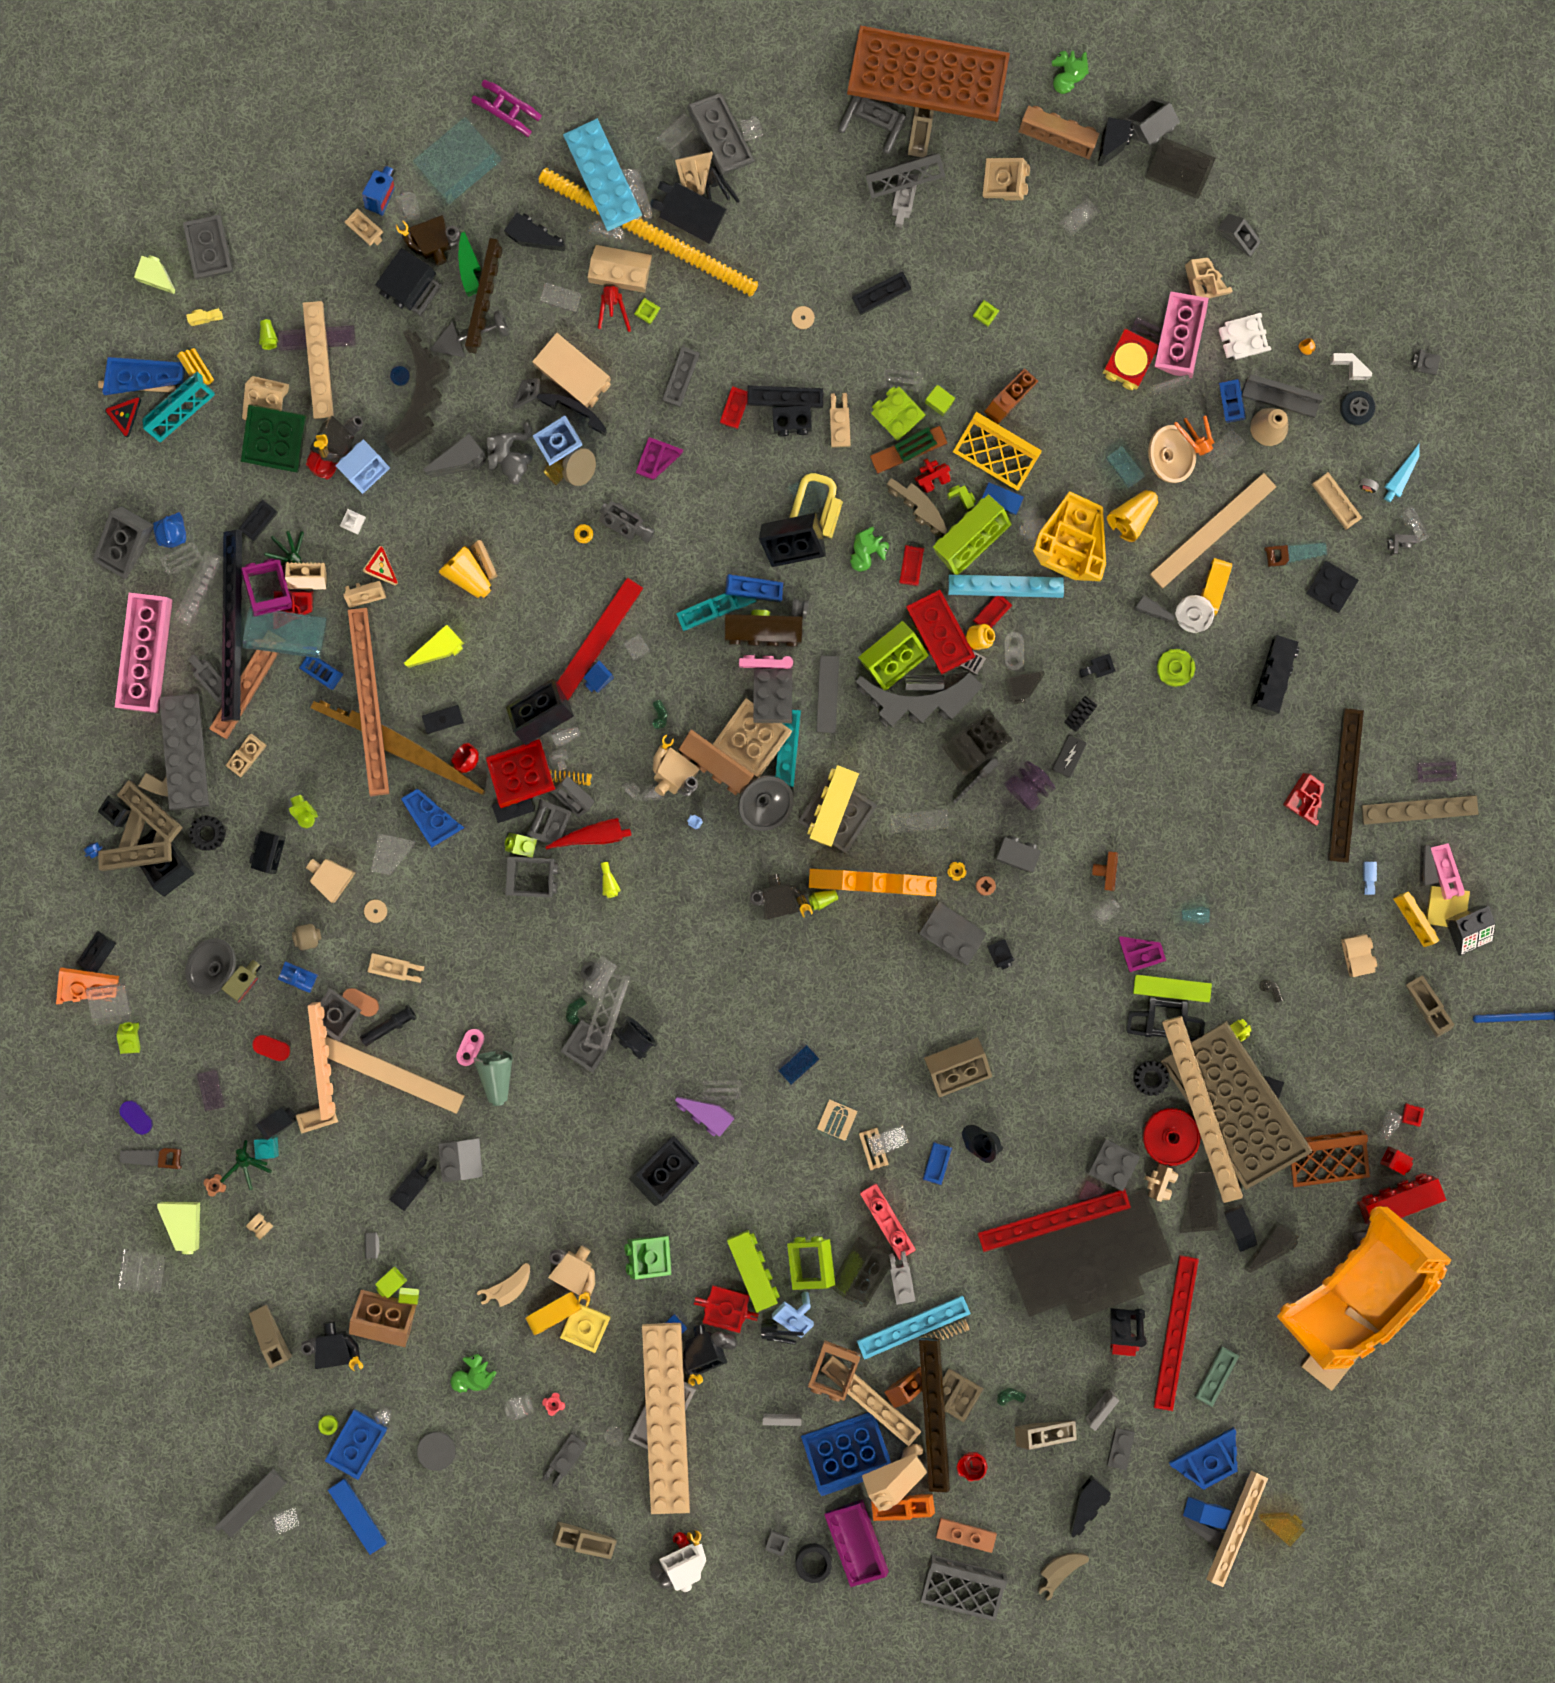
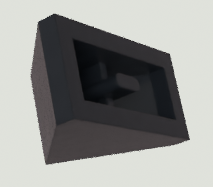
[98,796,131,827]

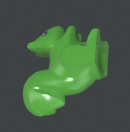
[1052,51,1089,94]
[850,526,889,572]
[450,1354,497,1393]

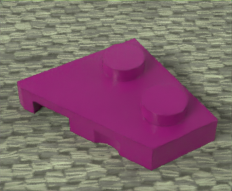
[636,437,684,480]
[1118,936,1166,972]

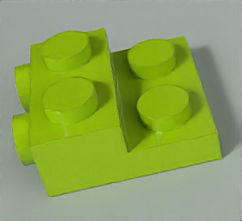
[871,386,926,441]

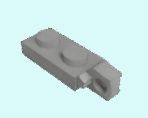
[892,173,919,228]

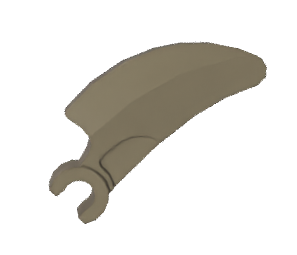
[1037,1553,1089,1601]

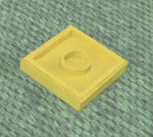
[1426,886,1470,927]
[560,1303,611,1353]

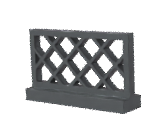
[921,1555,1007,1621]

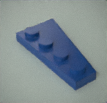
[102,357,185,395]

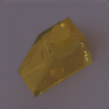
[1258,1512,1306,1547]

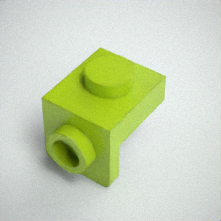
[947,485,976,512]
[505,833,537,858]
[116,1022,140,1054]

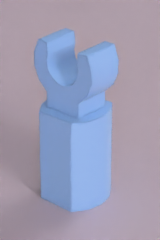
[687,815,703,829]
[1363,862,1377,895]

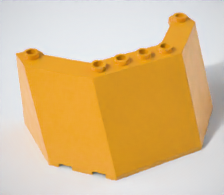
[1277,1206,1451,1369]

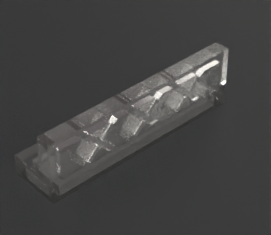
[174,550,223,628]
[584,972,630,1052]

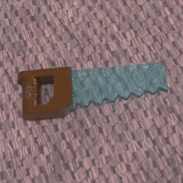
[1264,543,1327,567]

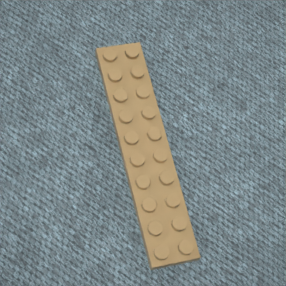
[642,1323,690,1514]

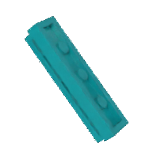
[142,371,215,442]

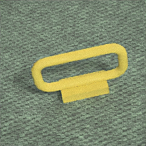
[790,473,843,538]

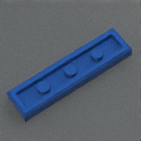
[328,1478,387,1555]

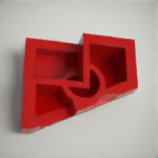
[273,590,313,629]
[1283,773,1324,826]

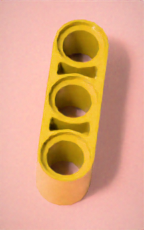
[1201,558,1232,616]
[525,1292,582,1336]

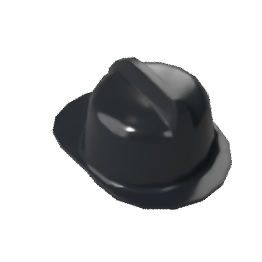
[962,1125,1003,1163]

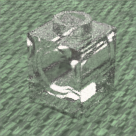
[504,1391,535,1421]

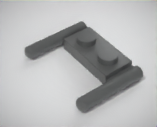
[838,96,906,154]

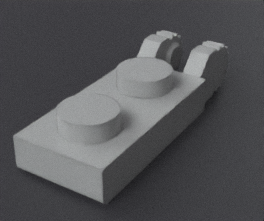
[889,1251,915,1305]

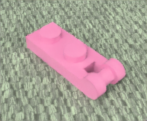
[739,655,793,669]
[1431,843,1465,900]

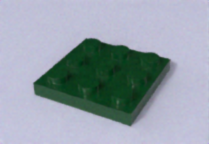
[241,404,307,473]

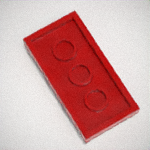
[906,590,975,675]

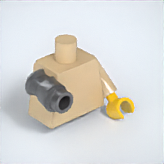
[653,735,699,796]
[548,1246,595,1307]

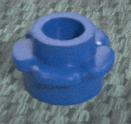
[84,842,102,858]

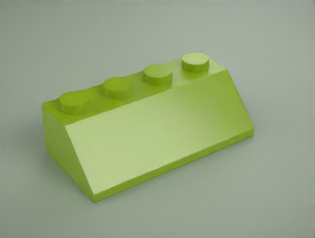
[933,494,1012,575]

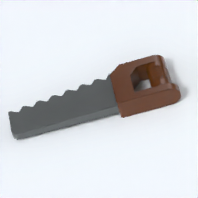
[119,1148,182,1169]

